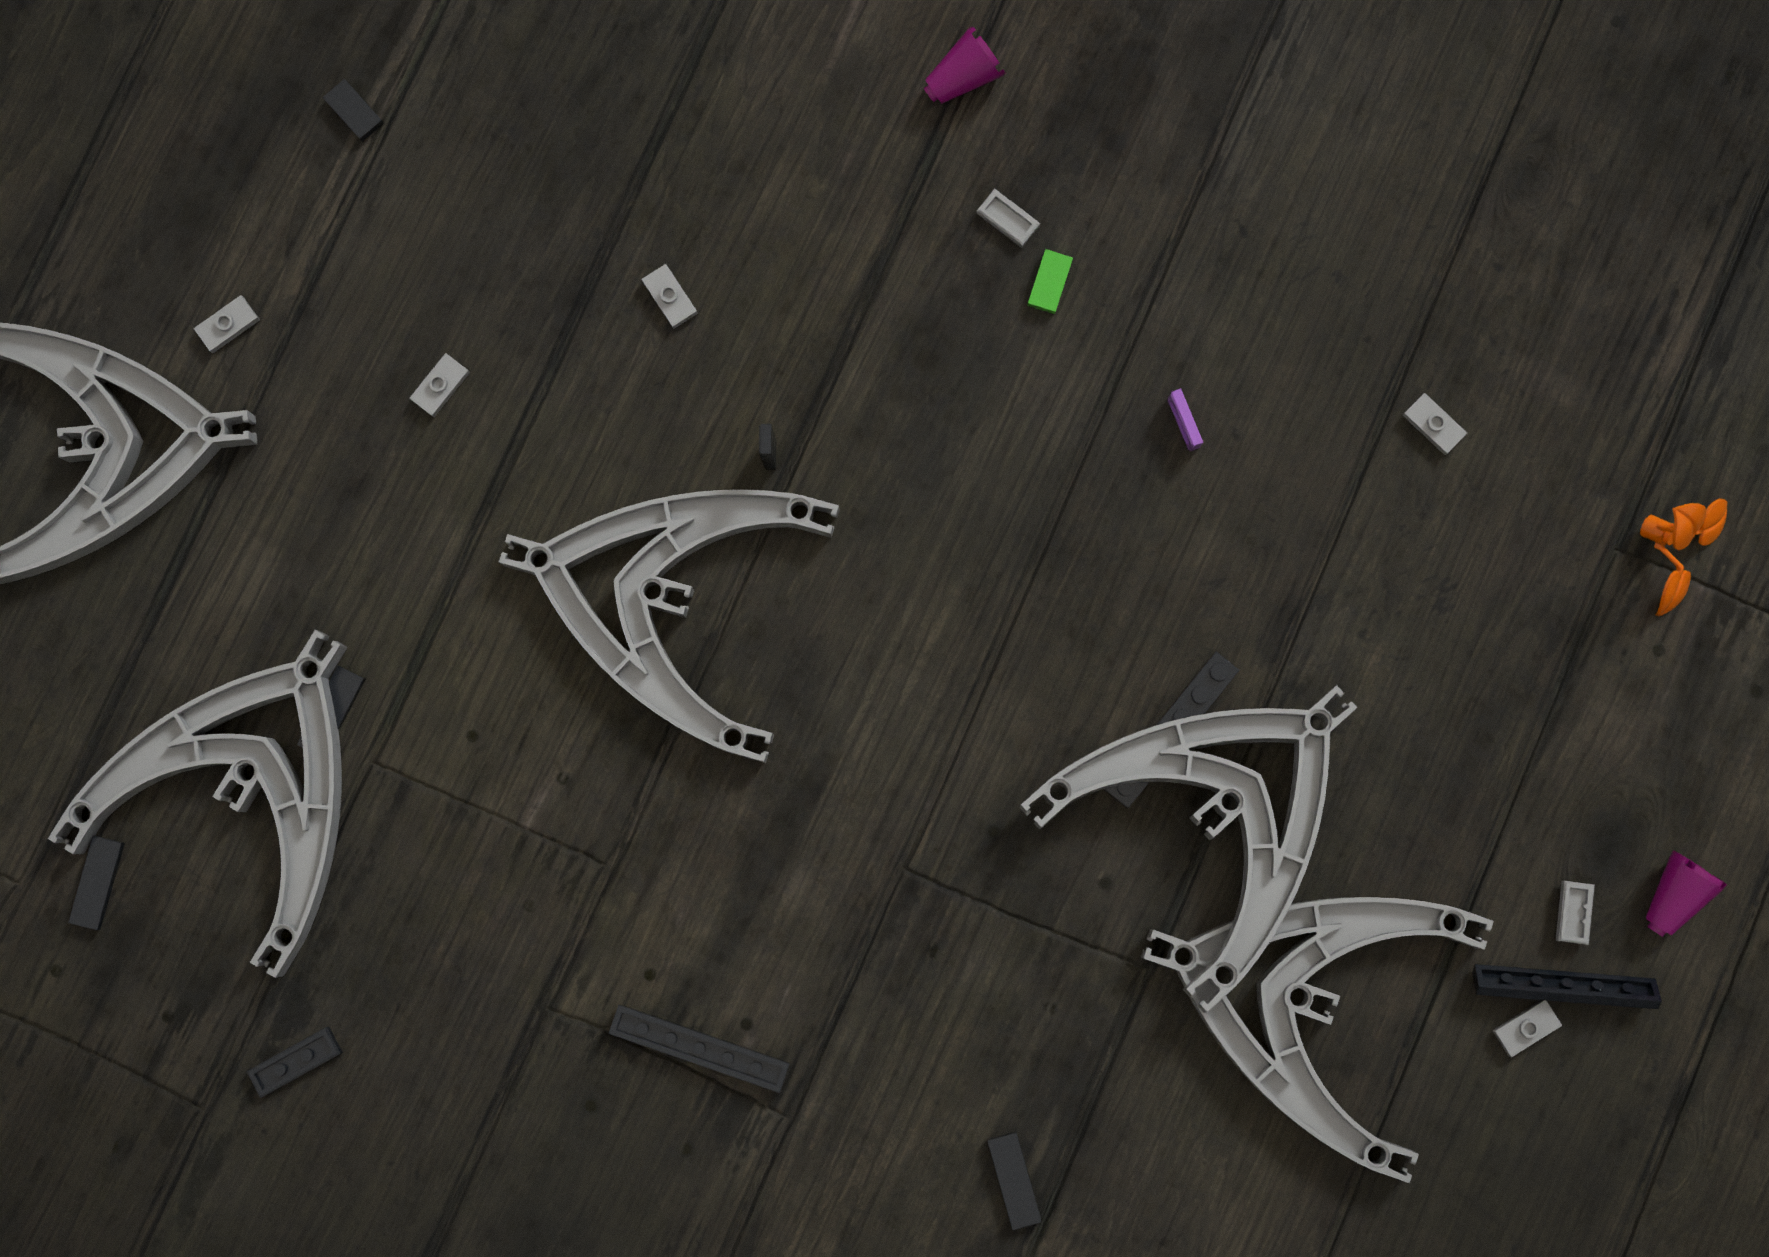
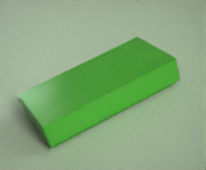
[1027,249,1073,314]

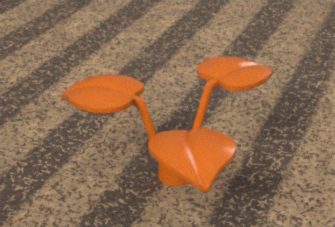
[1640,498,1728,616]

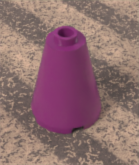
[924,26,1006,104]
[1645,850,1727,937]

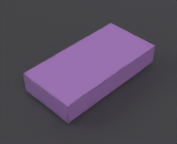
[1168,388,1203,451]

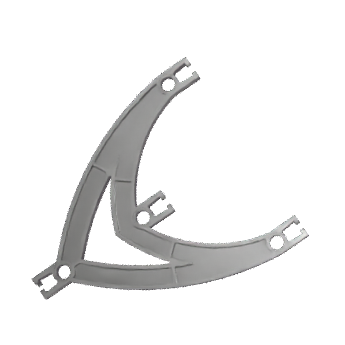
[0,323,257,584]
[499,490,840,763]
[48,630,348,978]
[1019,685,1357,1013]
[1141,897,1494,1183]

